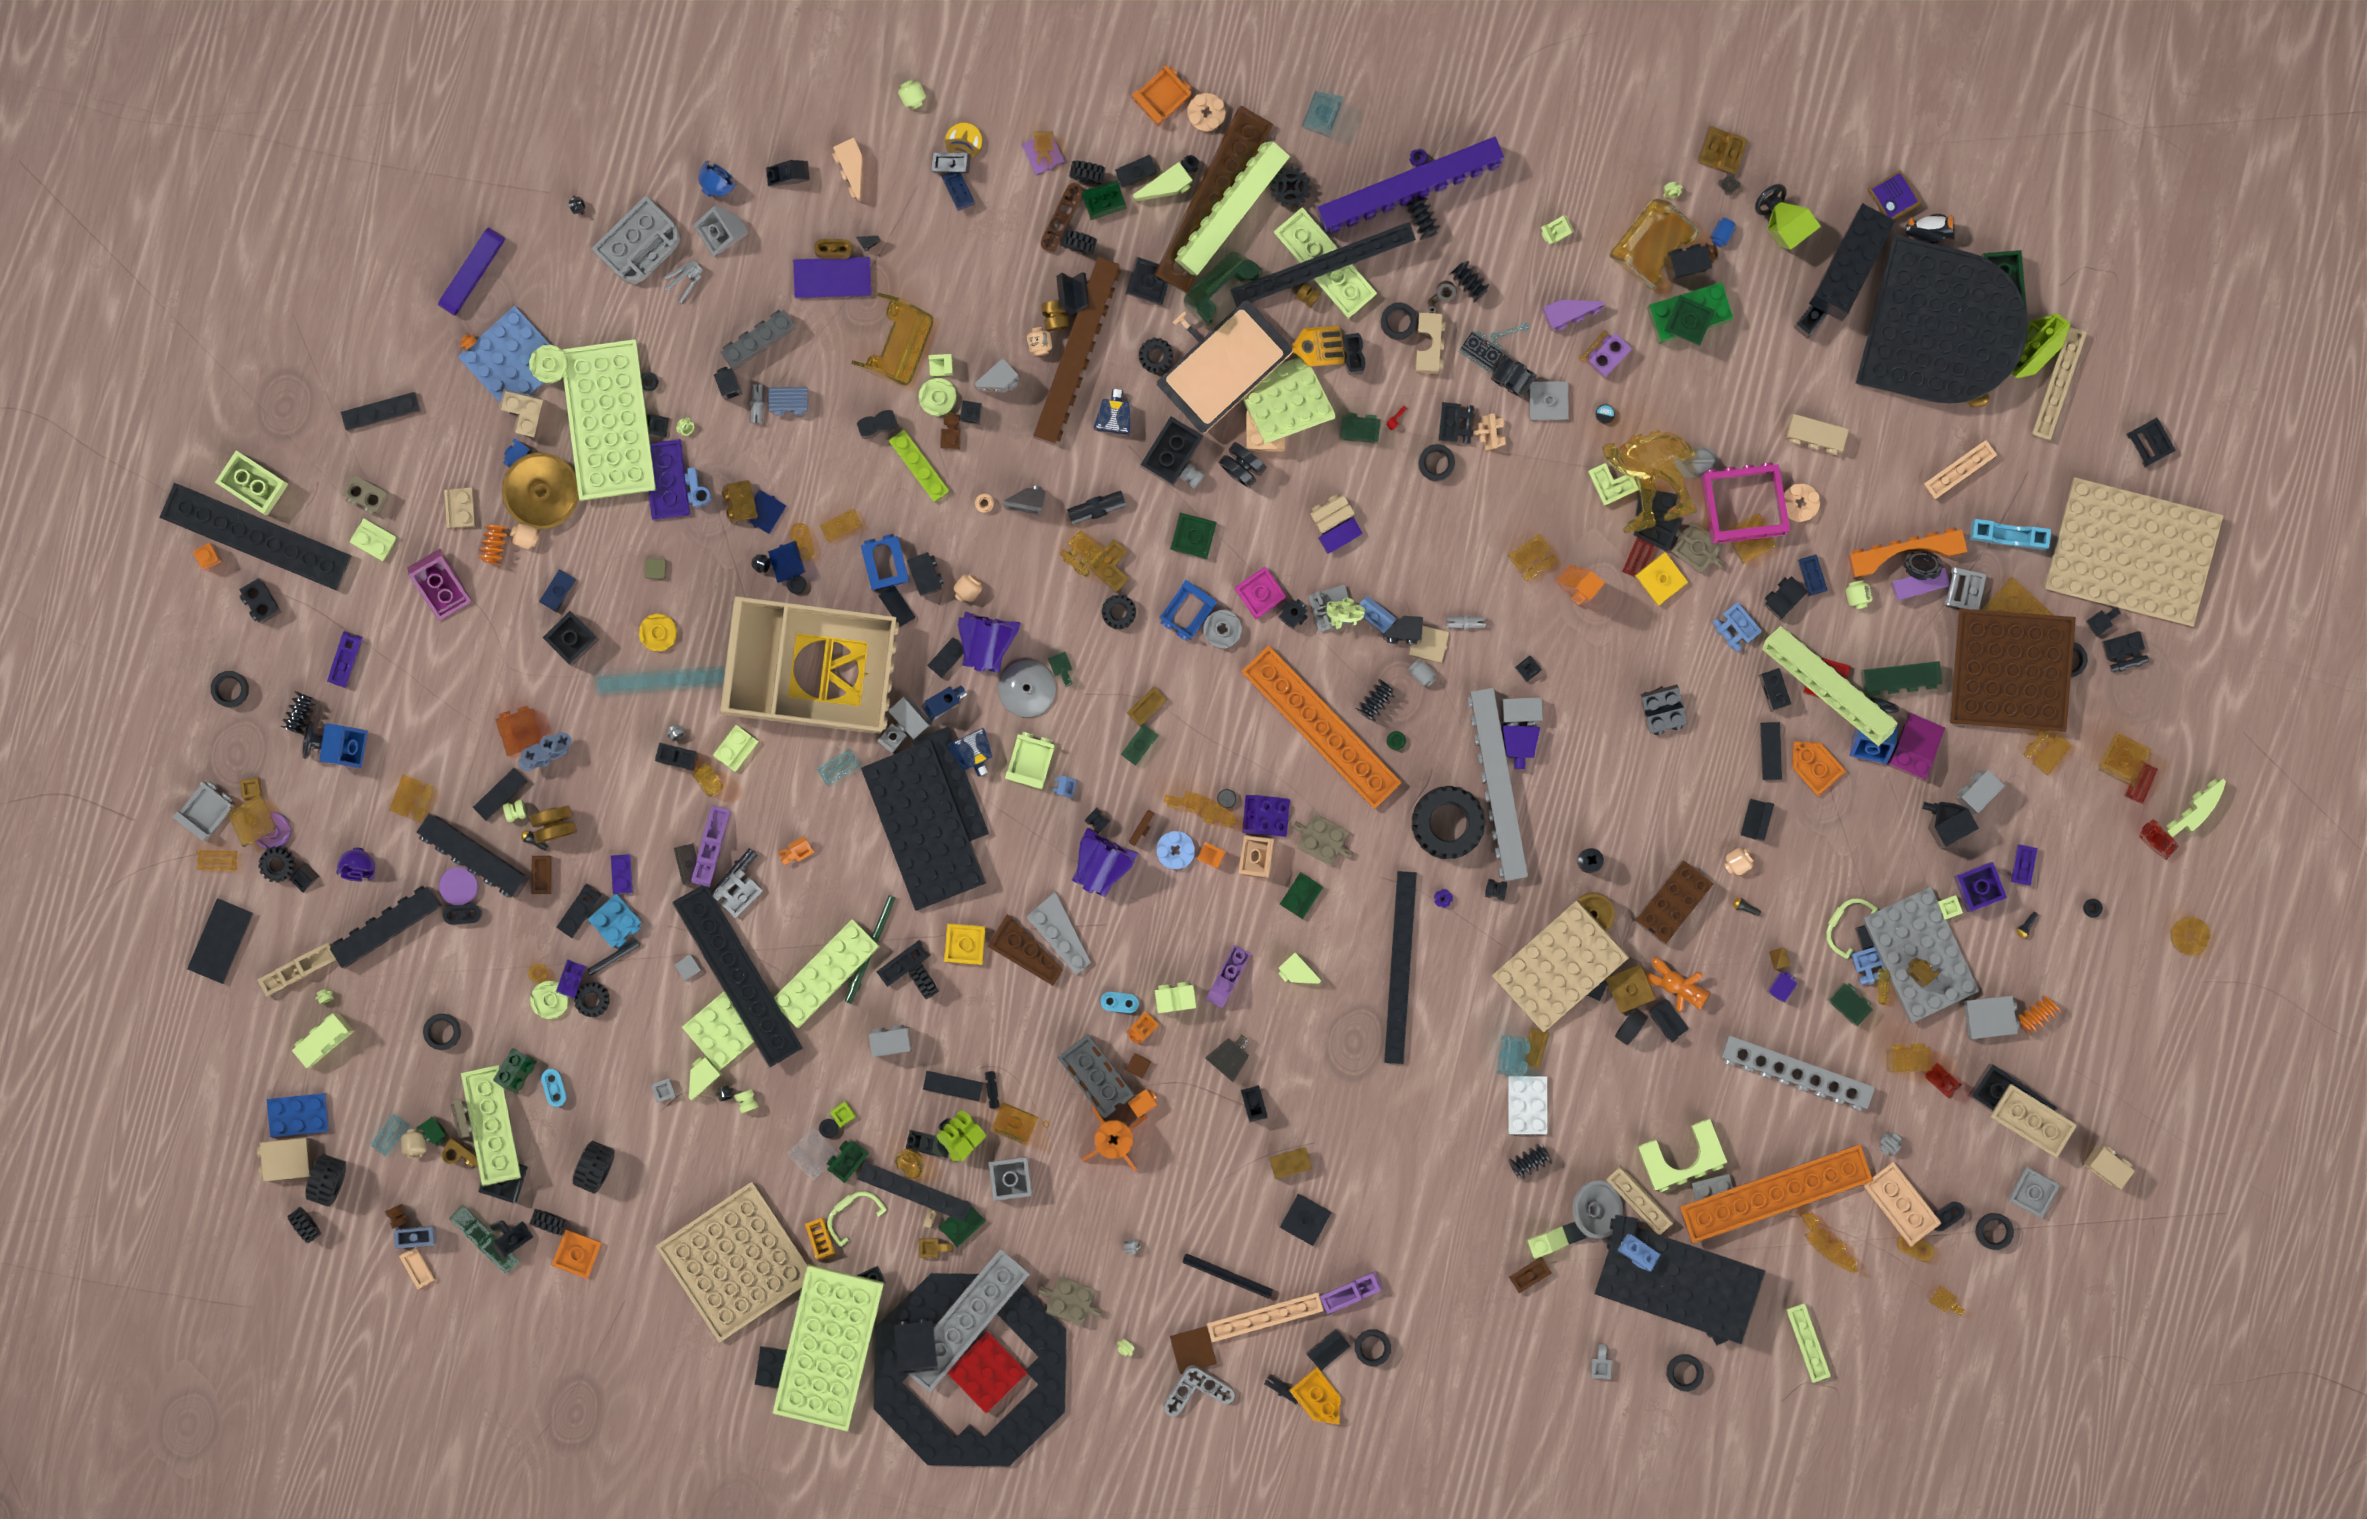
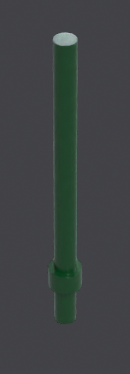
[844,895,896,1004]

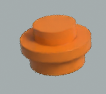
[460,333,477,350]

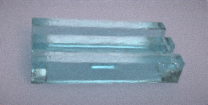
[817,749,860,786]
[370,1114,409,1156]

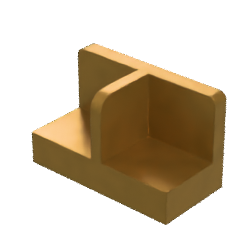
[1269,1147,1312,1180]

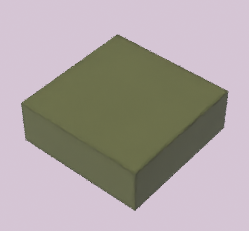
[646,559,666,579]

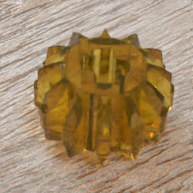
[693,764,723,797]

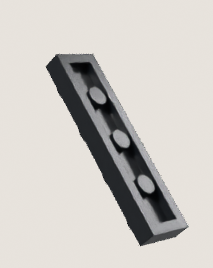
[341,392,421,431]

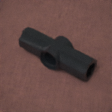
[1067,490,1127,525]

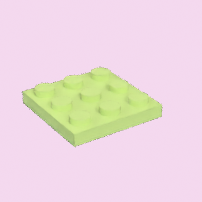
[682,992,753,1071]

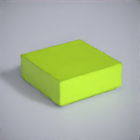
[830,1101,856,1128]

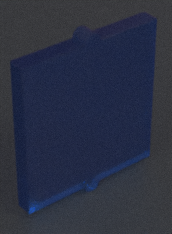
[746,490,787,534]
[768,541,806,583]

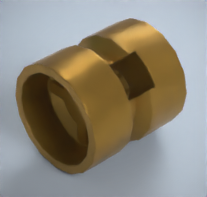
[1041,300,1070,331]

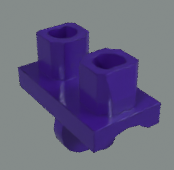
[556,959,585,999]

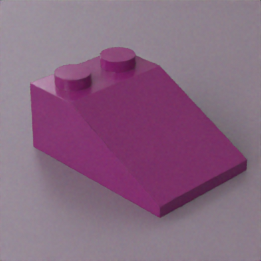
[407,548,472,621]
[1887,712,1945,780]

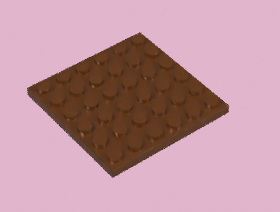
[1950,608,2076,732]

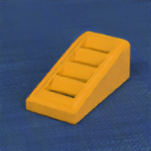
[805,1217,836,1262]

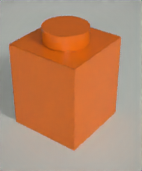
[192,543,223,570]
[1127,1089,1158,1118]

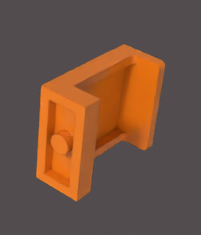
[1132,65,1191,126]

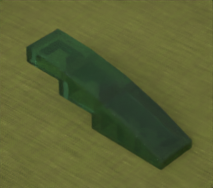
[449,1204,520,1274]

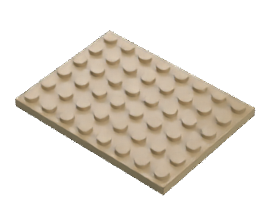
[2044,477,2224,627]

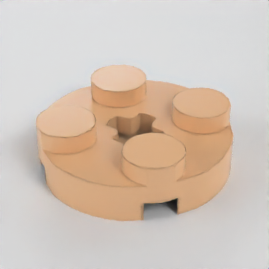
[1187,93,1226,132]
[1784,484,1820,522]

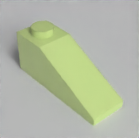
[1133,162,1192,201]

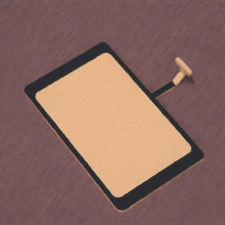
[1157,300,1293,433]

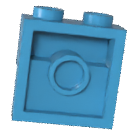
[588,894,642,948]

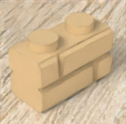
[1310,494,1355,535]

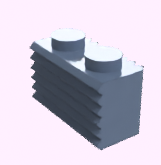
[769,387,808,416]
[394,1225,437,1249]

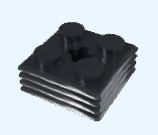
[479,1163,528,1203]

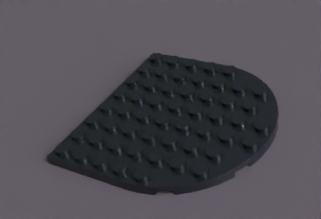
[1855,235,2028,404]

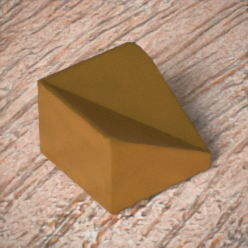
[1769,947,1790,970]

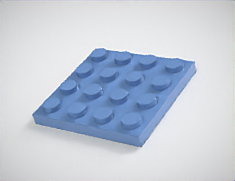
[458,306,550,414]

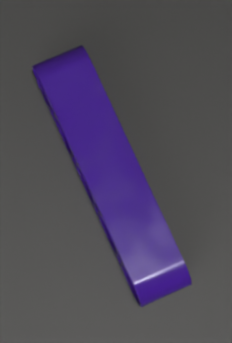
[438,227,505,316]

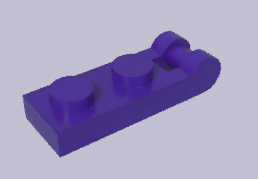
[327,631,363,688]

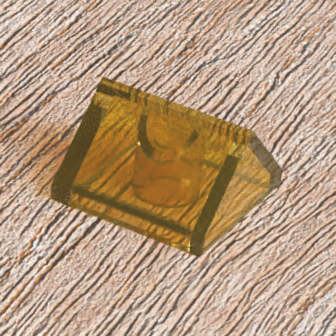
[990,1102,1038,1145]

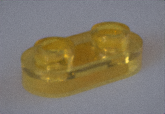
[790,523,814,561]
[1897,1235,1934,1262]

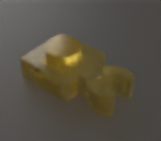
[1034,131,1053,165]

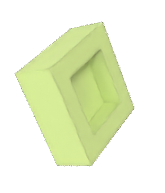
[1938,895,1963,920]

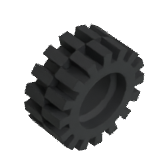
[1069,160,1105,184]
[1060,229,1097,255]
[1139,337,1173,374]
[1102,594,1136,630]
[258,846,296,883]
[908,962,939,1000]
[574,983,610,1017]
[287,1207,321,1244]
[529,1209,567,1236]

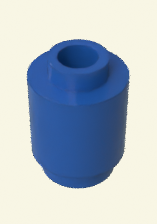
[1710,217,1736,247]

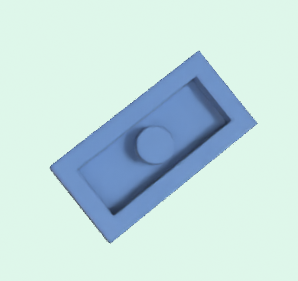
[1359,595,1397,633]

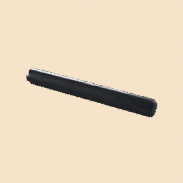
[1182,1254,1273,1299]

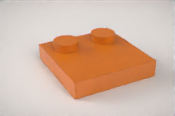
[551,1229,602,1279]

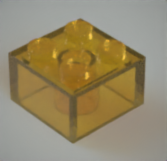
[2099,732,2151,787]
[1886,1043,1932,1072]

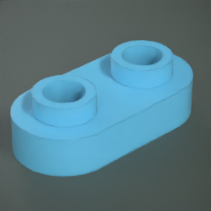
[1100,992,1139,1013]
[541,1069,567,1107]

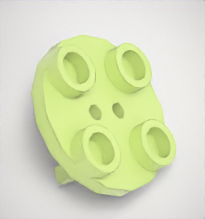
[1326,598,1365,629]

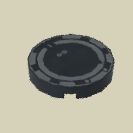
[1903,550,1943,580]

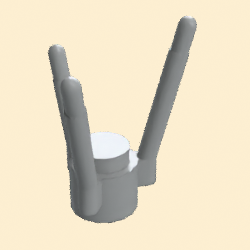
[664,260,703,303]

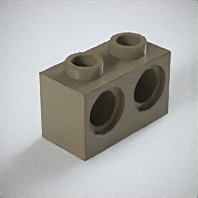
[343,475,390,515]

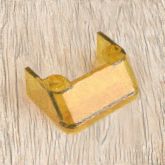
[851,292,934,386]

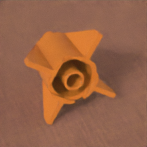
[1081,1106,1147,1171]

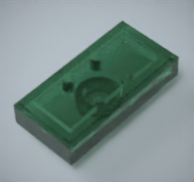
[1120,724,1159,766]

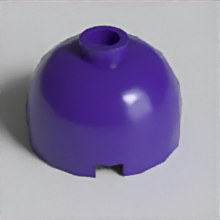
[336,847,375,882]

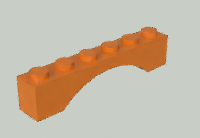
[1848,527,1967,578]

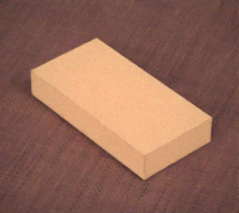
[399,1247,436,1289]

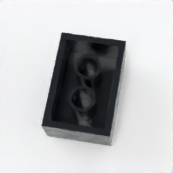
[1140,416,1203,487]

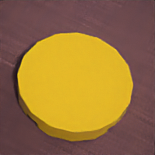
[639,613,677,652]

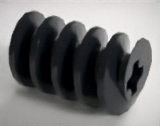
[1405,197,1441,241]
[1449,261,1490,303]
[1355,679,1395,722]
[281,691,316,734]
[1577,848,1604,873]
[1508,1144,1552,1179]

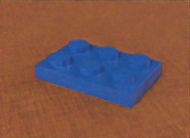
[267,1093,329,1137]

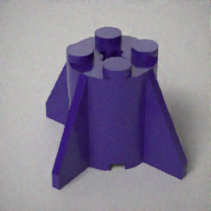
[958,612,1020,673]
[1071,827,1138,897]

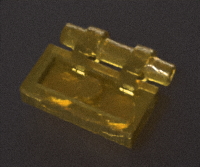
[1060,530,1107,578]
[1508,533,1558,582]
[2023,730,2072,775]
[389,775,433,822]

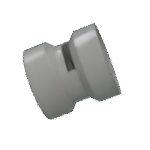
[1179,463,1205,489]

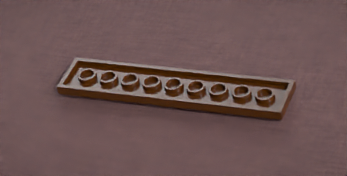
[1154,106,1273,293]

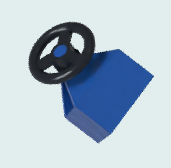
[1849,697,1900,764]
[302,721,368,768]

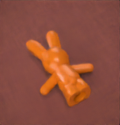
[1646,957,1711,1012]

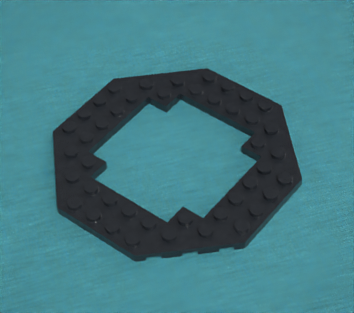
[874,1273,1066,1467]

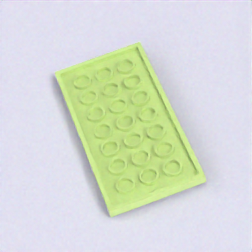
[562,339,656,501]
[773,1264,884,1431]

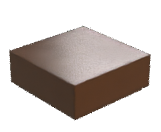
[1126,1053,1151,1079]

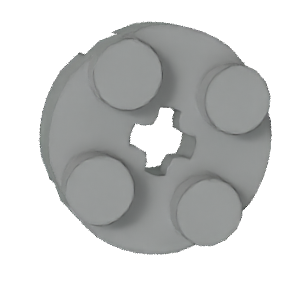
[1203,610,1242,649]

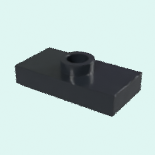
[1115,155,1157,188]

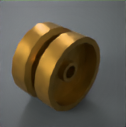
[529,806,577,843]
[1577,892,1615,931]

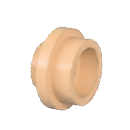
[975,493,994,513]

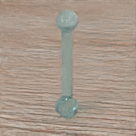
[1490,323,1529,340]

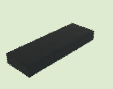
[1760,722,1782,780]
[472,768,528,821]
[923,1071,983,1101]

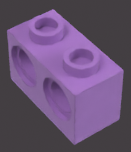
[1588,333,1632,378]

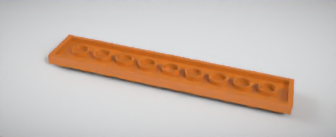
[1241,645,1402,809]
[1679,1144,1873,1243]

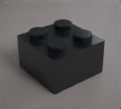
[1663,244,1712,280]
[542,611,599,666]

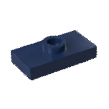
[942,173,975,211]
[1797,554,1828,596]
[539,569,576,612]

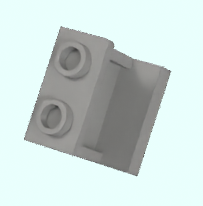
[173,781,235,842]
[1964,995,2020,1039]

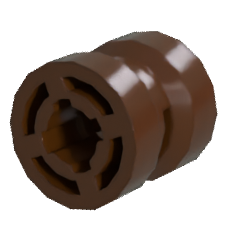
[385,1204,410,1229]

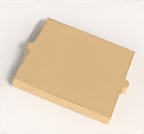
[1409,626,1449,663]

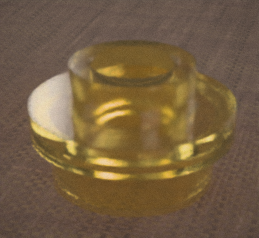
[528,964,548,983]

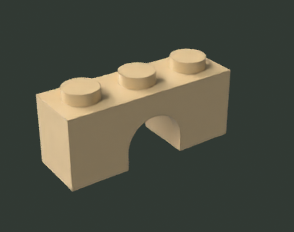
[1415,313,1445,373]

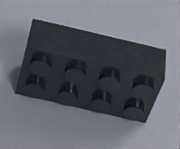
[1968,1064,2057,1112]

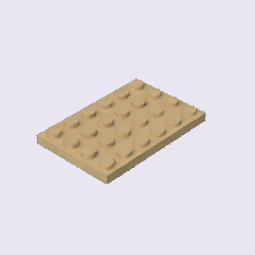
[1492,900,1629,1032]

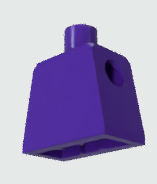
[1502,726,1540,769]

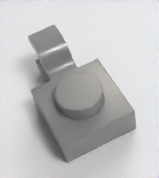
[1591,1344,1612,1379]

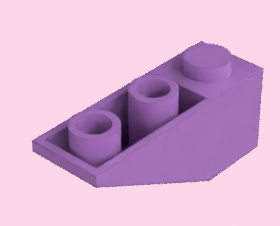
[1542,300,1605,332]
[1205,945,1251,1008]

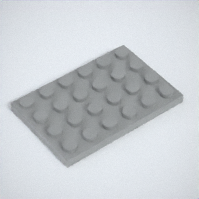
[1862,887,1979,1023]

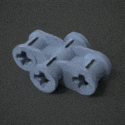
[518,732,572,771]

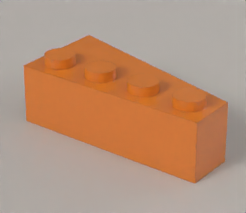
[1555,564,1605,606]

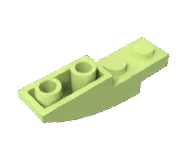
[2164,778,2226,838]

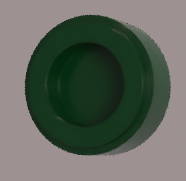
[1386,731,1406,750]

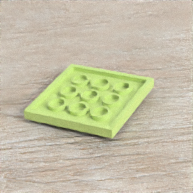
[1242,357,1335,444]

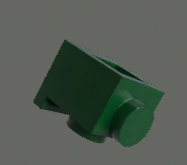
[416,1116,448,1147]

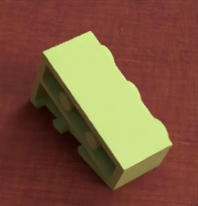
[292,1013,354,1068]

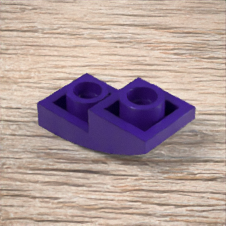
[1318,517,1363,554]

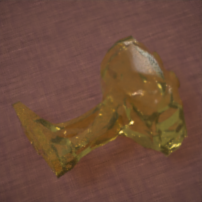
[1602,430,1697,533]

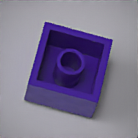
[1953,862,2007,912]

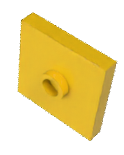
[1634,552,1688,606]
[944,923,986,965]

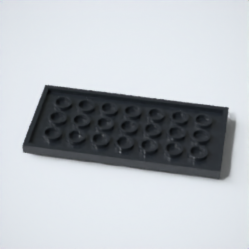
[861,740,987,911]
[1594,1227,1766,1345]

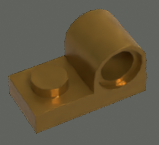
[442,1138,479,1168]

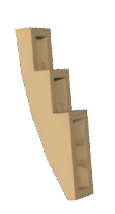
[257,943,336,997]

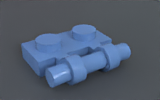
[1712,602,1762,652]
[1851,947,1889,985]

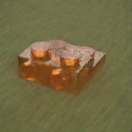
[495,706,542,756]

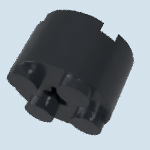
[1491,355,1537,398]

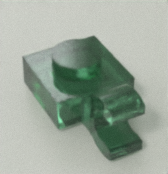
[1048,652,1073,687]

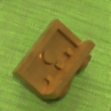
[722,480,758,524]

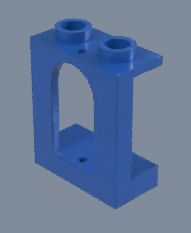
[860,534,910,591]
[1159,580,1217,641]

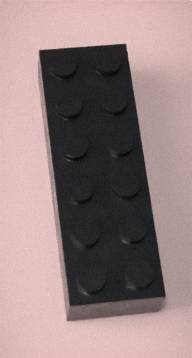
[1809,203,1896,322]
[416,813,530,898]

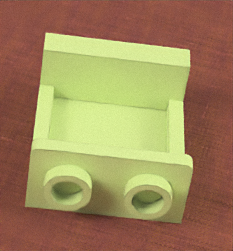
[1005,732,1055,790]

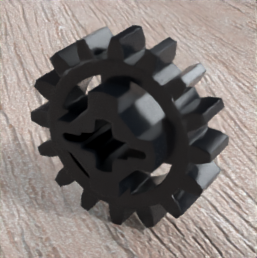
[1270,166,1311,209]

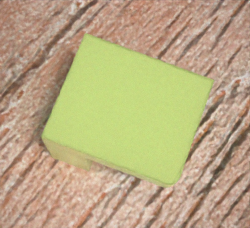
[928,354,953,377]

